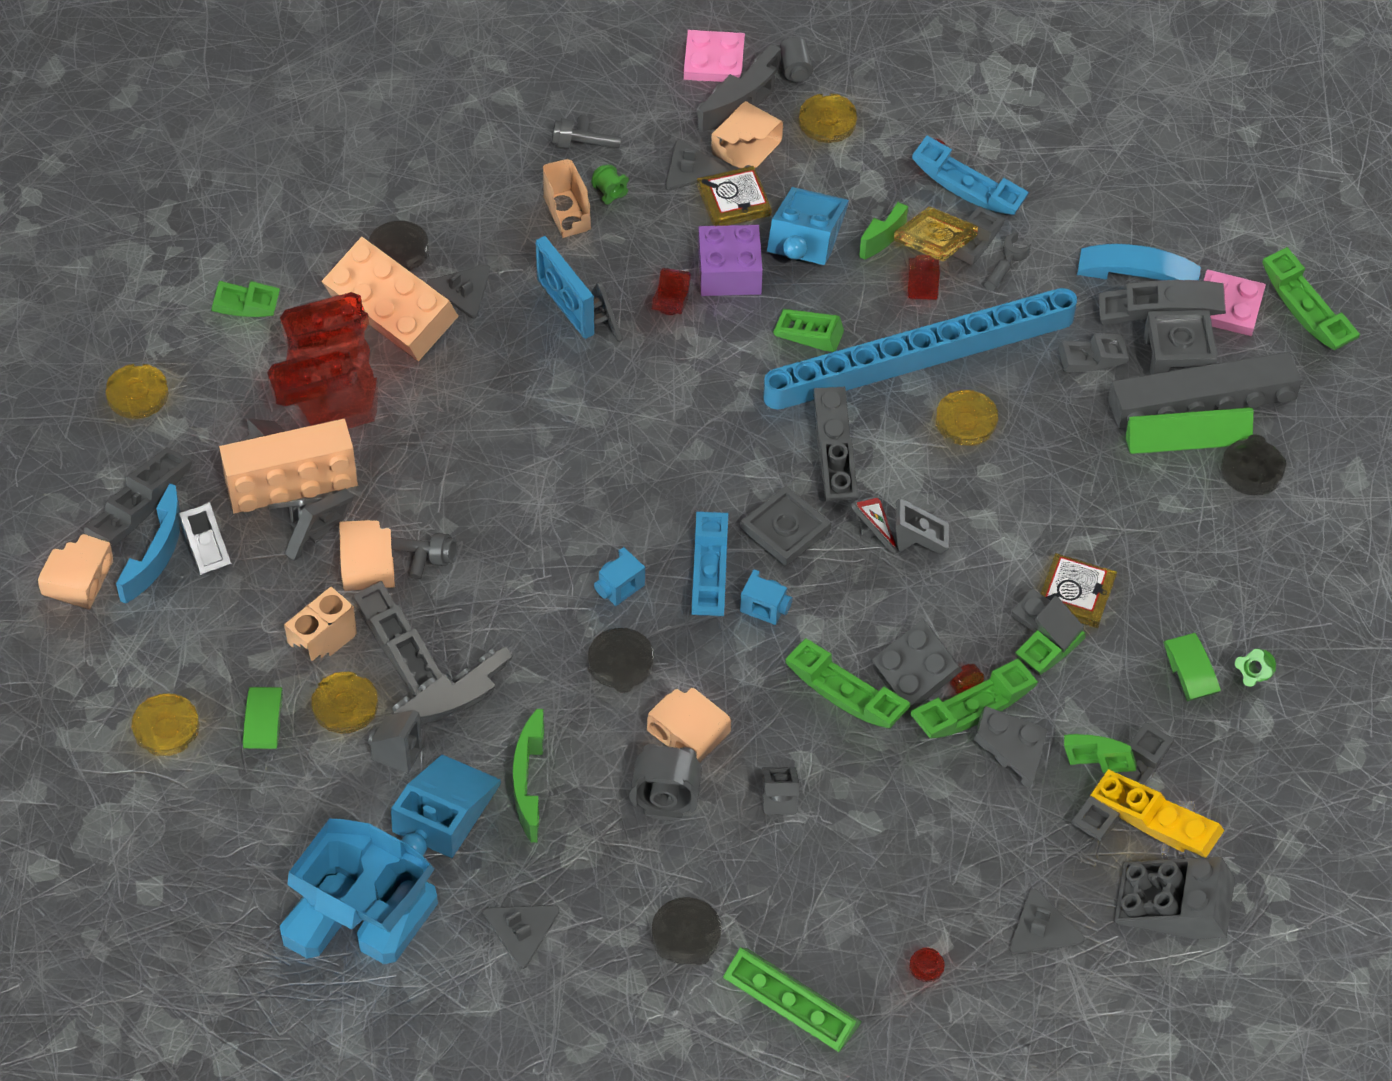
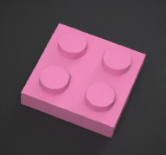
[684,30,745,82]
[1204,270,1266,336]

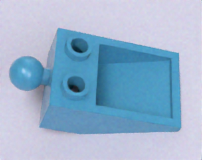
[767,187,849,265]
[391,755,501,858]

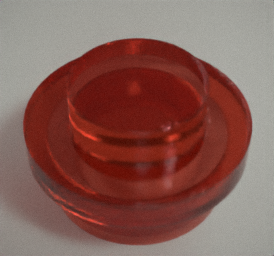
[909,948,945,982]

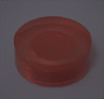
[950,664,984,695]

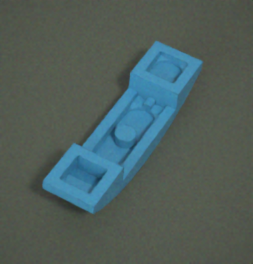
[912,136,1029,215]
[1077,244,1201,281]
[116,483,181,603]
[691,512,728,616]

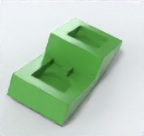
[859,202,908,260]
[211,281,280,317]
[1015,630,1086,675]
[1163,633,1221,702]
[243,687,283,749]
[1064,734,1137,773]

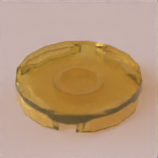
[799,93,857,143]
[106,364,169,419]
[936,390,998,446]
[311,672,378,734]
[131,694,200,756]

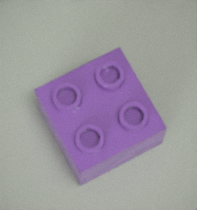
[698,225,762,296]

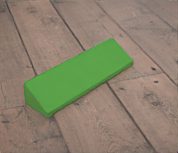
[1126,408,1254,454]
[723,947,862,1052]

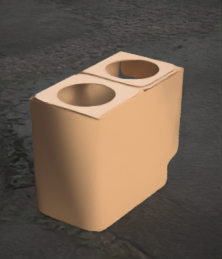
[712,101,783,169]
[543,159,591,238]
[339,520,395,591]
[38,534,113,610]
[284,587,357,661]
[647,688,731,762]

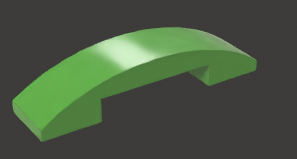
[1262,247,1360,350]
[785,638,910,728]
[911,658,1038,739]
[513,709,544,843]

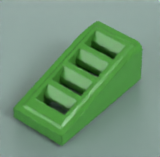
[773,309,844,352]

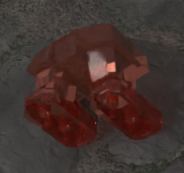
[267,292,378,429]

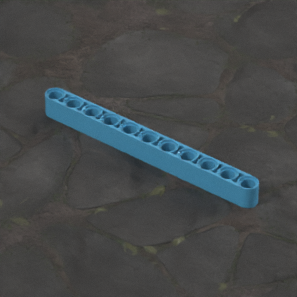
[763,288,1077,410]

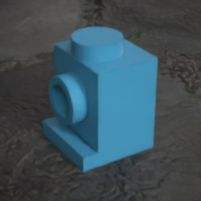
[594,547,645,606]
[740,569,793,625]

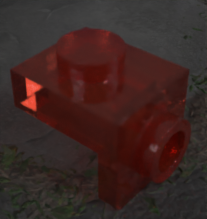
[908,255,940,300]
[652,268,691,315]

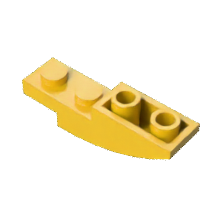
[1090,769,1224,858]

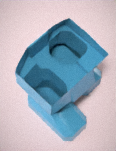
[280,819,438,964]

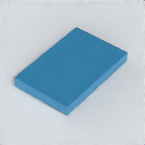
[536,236,594,339]

